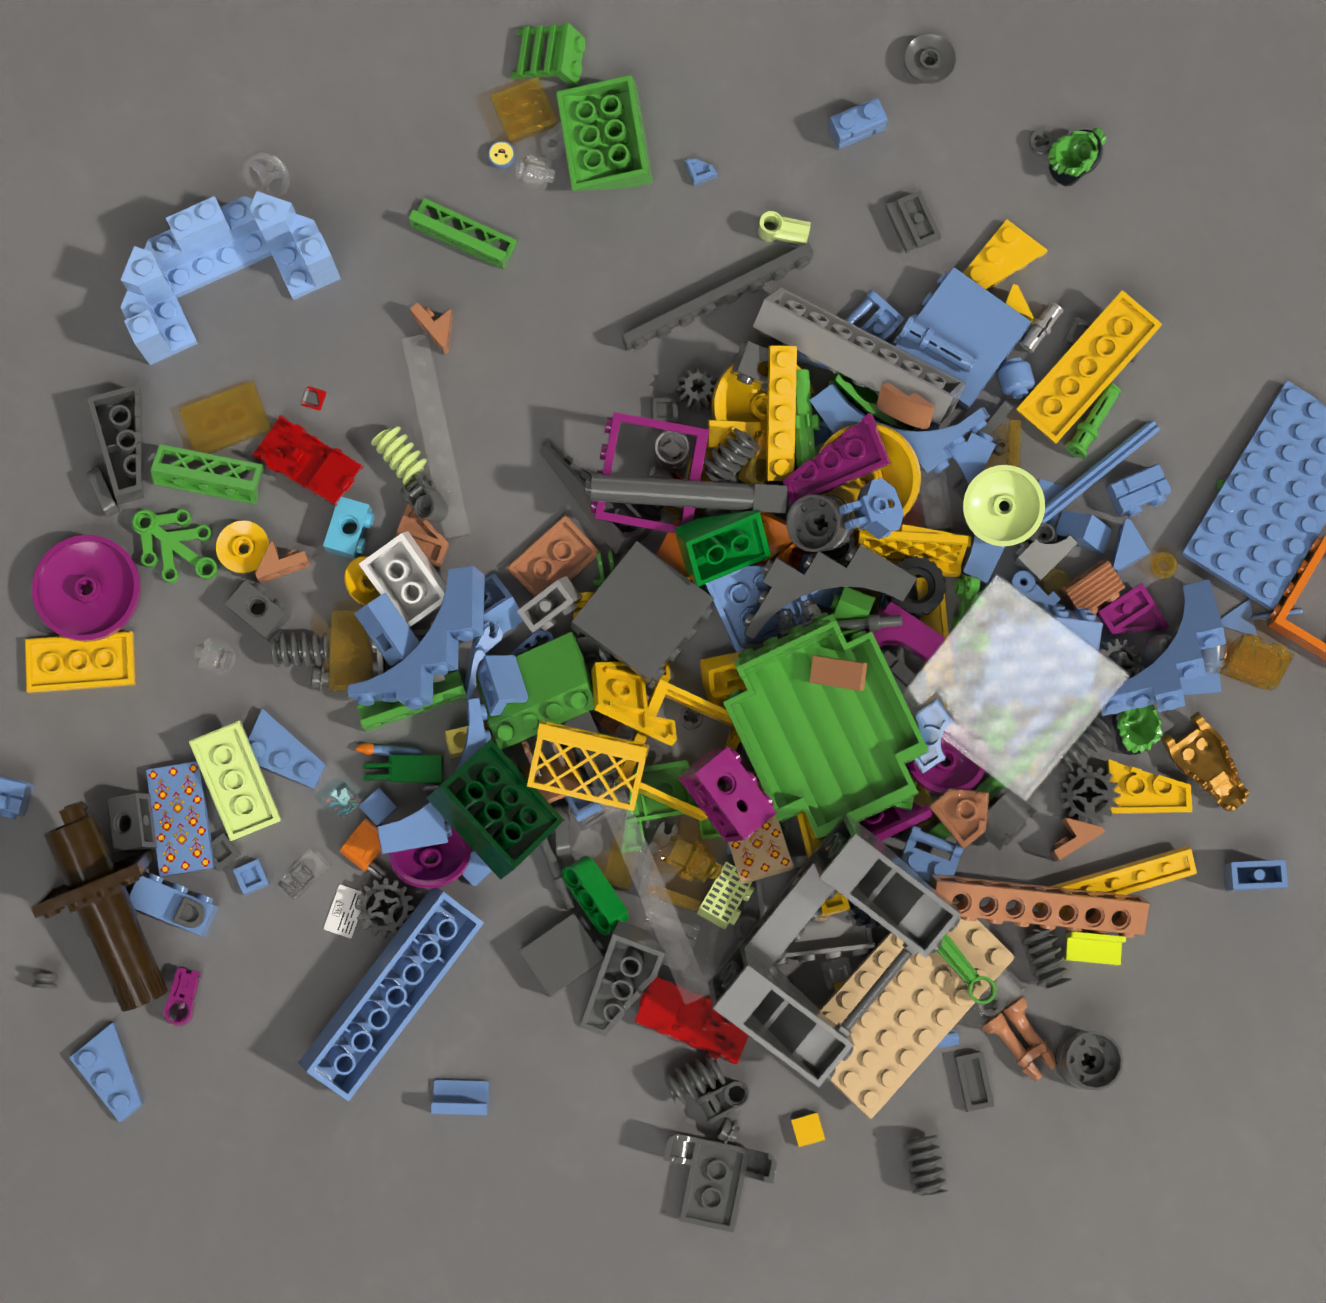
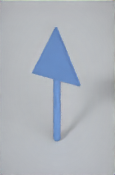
[1221,599,1303,638]

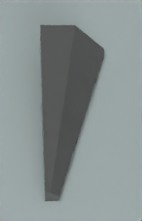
[540,442,662,554]

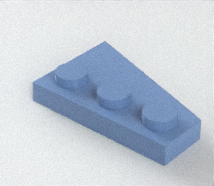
[248,709,326,790]
[69,1022,143,1122]

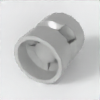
[655,431,689,472]

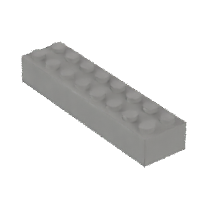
[753,287,967,425]

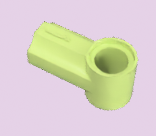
[757,211,811,245]

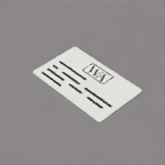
[324,885,367,939]

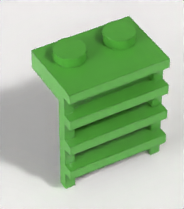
[510,23,586,87]

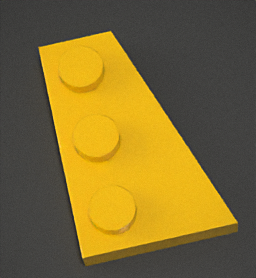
[1107,759,1192,814]

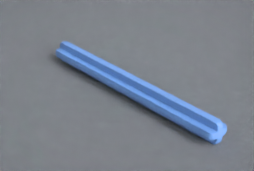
[1041,420,1160,524]

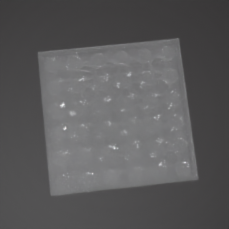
[902,574,1130,801]

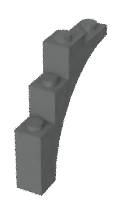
[743,543,917,639]

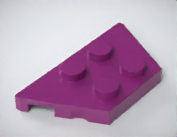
[858,802,933,841]

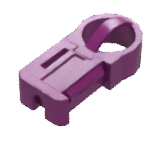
[164,968,202,1026]

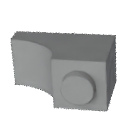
[1014,536,1078,584]

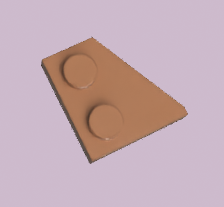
[394,503,450,569]

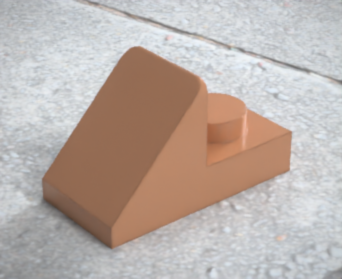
[410,302,453,355]
[255,541,311,584]
[1050,818,1105,862]

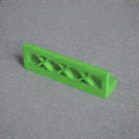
[408,198,518,270]
[151,444,263,505]
[357,671,466,732]

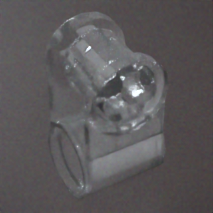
[973,967,1026,1017]

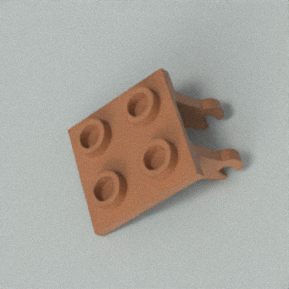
[521,740,584,803]

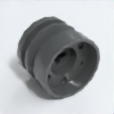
[786,494,856,552]
[1055,1031,1124,1091]

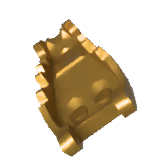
[1161,712,1250,811]

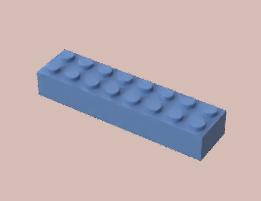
[298,887,484,1102]

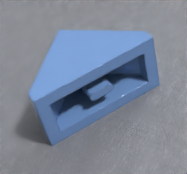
[1055,511,1112,555]
[1111,519,1150,573]

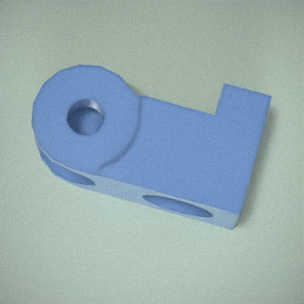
[1010,571,1061,617]

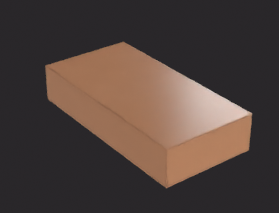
[810,655,867,691]

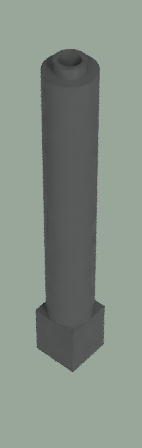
[585,474,787,513]

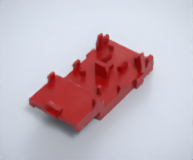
[253,415,364,506]
[634,977,749,1064]

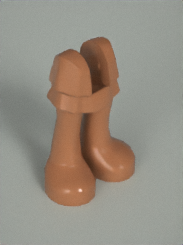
[981,996,1057,1081]

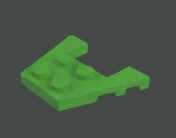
[621,760,721,854]

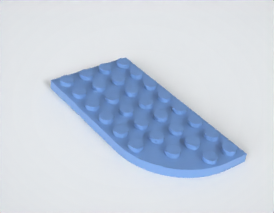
[1180,380,1326,611]

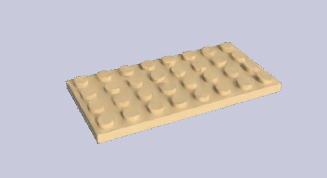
[819,897,1015,1119]

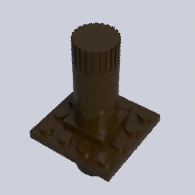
[31,800,168,1012]

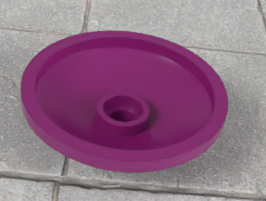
[907,718,988,795]
[389,819,471,888]

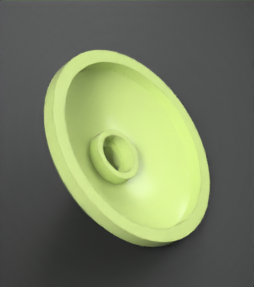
[963,465,1045,546]

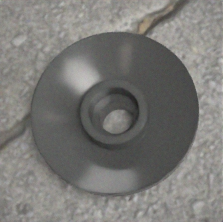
[904,34,956,84]

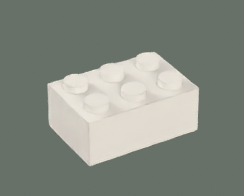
[359,531,447,628]

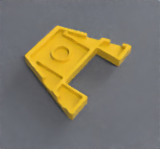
[591,661,677,746]

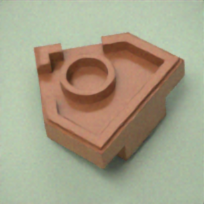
[929,788,989,849]

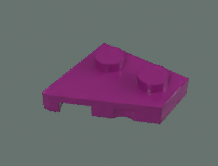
[1097,583,1170,634]

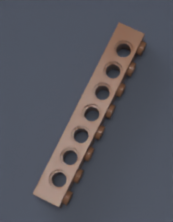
[929,874,1150,938]

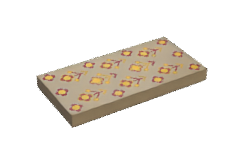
[728,772,794,884]

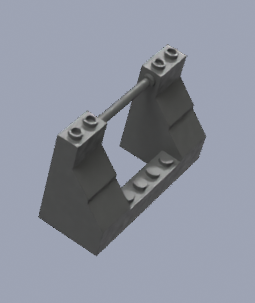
[708,813,961,1087]

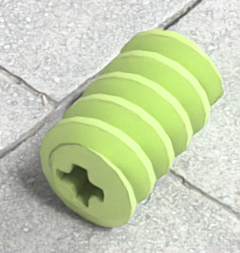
[371,426,427,485]

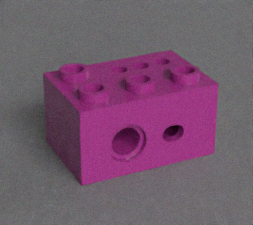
[678,747,777,842]

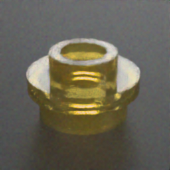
[1150,552,1178,579]

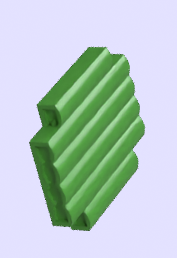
[723,613,929,840]

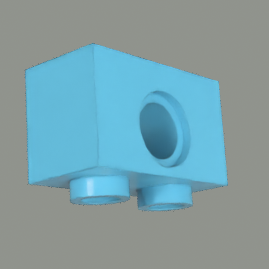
[323,497,375,559]

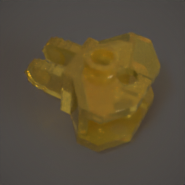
[660,836,722,884]

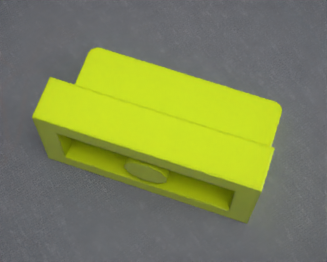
[1064,932,1126,966]

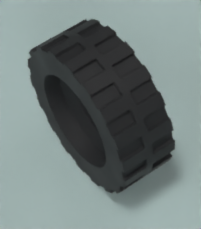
[886,556,946,618]

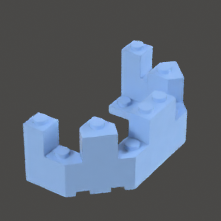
[121,191,341,365]

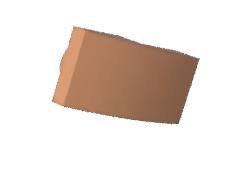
[876,382,935,430]

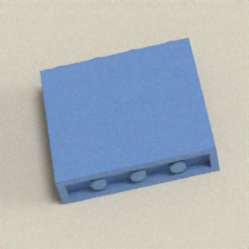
[891,267,1031,411]

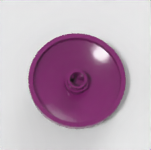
[32,535,141,642]

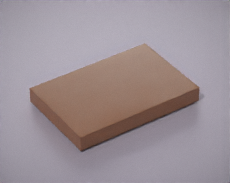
[506,515,601,598]

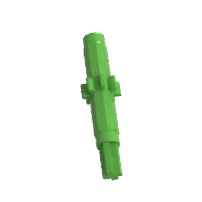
[795,369,820,468]

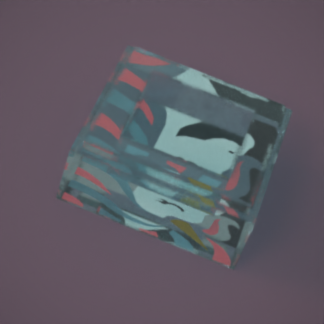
[324,781,362,820]

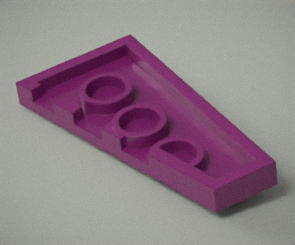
[783,413,891,505]

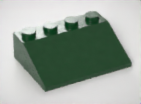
[426,739,564,880]

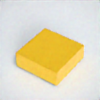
[791,1113,825,1147]

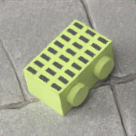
[697,862,755,930]

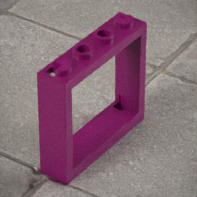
[590,412,709,533]

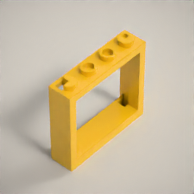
[613,680,742,821]

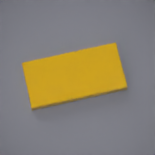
[25,631,136,693]

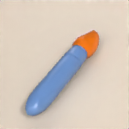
[355,743,422,756]

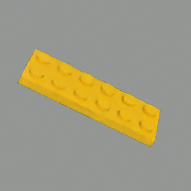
[1016,290,1162,445]

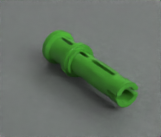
[1065,383,1121,459]

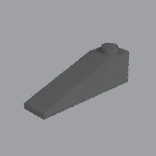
[580,920,666,1036]

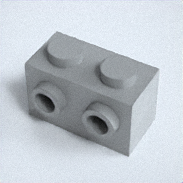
[517,576,582,633]

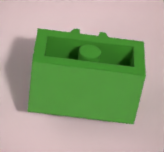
[828,587,875,643]

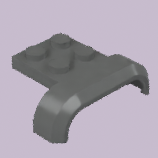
[663,1134,777,1233]

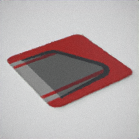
[301,386,327,411]

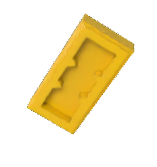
[706,420,761,448]

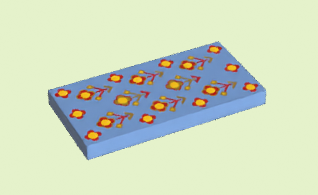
[146,761,215,877]

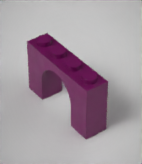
[865,602,945,664]

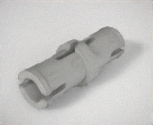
[1019,302,1063,353]

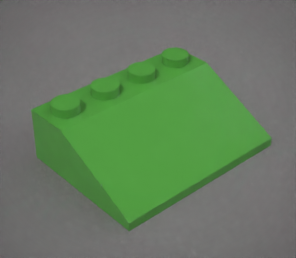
[556,75,654,191]
[476,632,595,750]

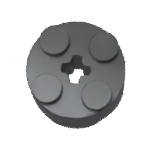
[982,787,1037,851]

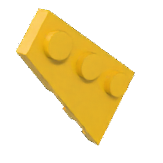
[963,219,1048,291]

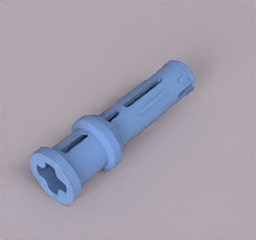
[899,316,978,373]

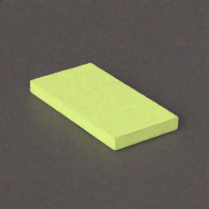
[189,720,282,841]

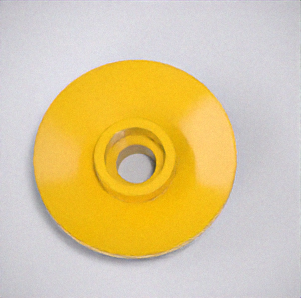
[216,521,270,573]
[344,556,381,606]

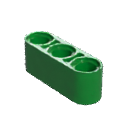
[562,856,629,935]

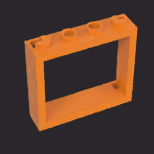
[1268,534,1326,661]

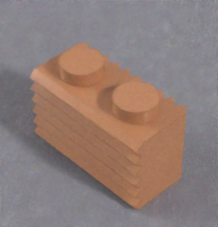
[1059,560,1125,614]

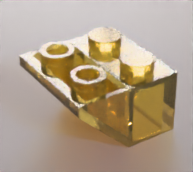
[1220,634,1294,692]

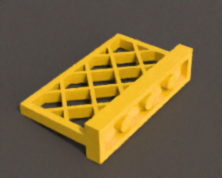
[856,530,968,577]
[527,720,649,811]

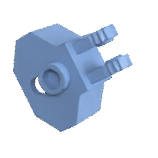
[839,478,904,539]

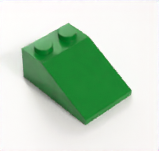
[674,510,771,587]

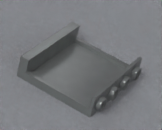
[570,541,714,687]

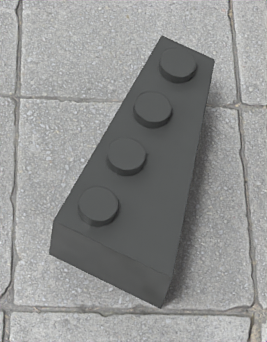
[87,384,144,505]

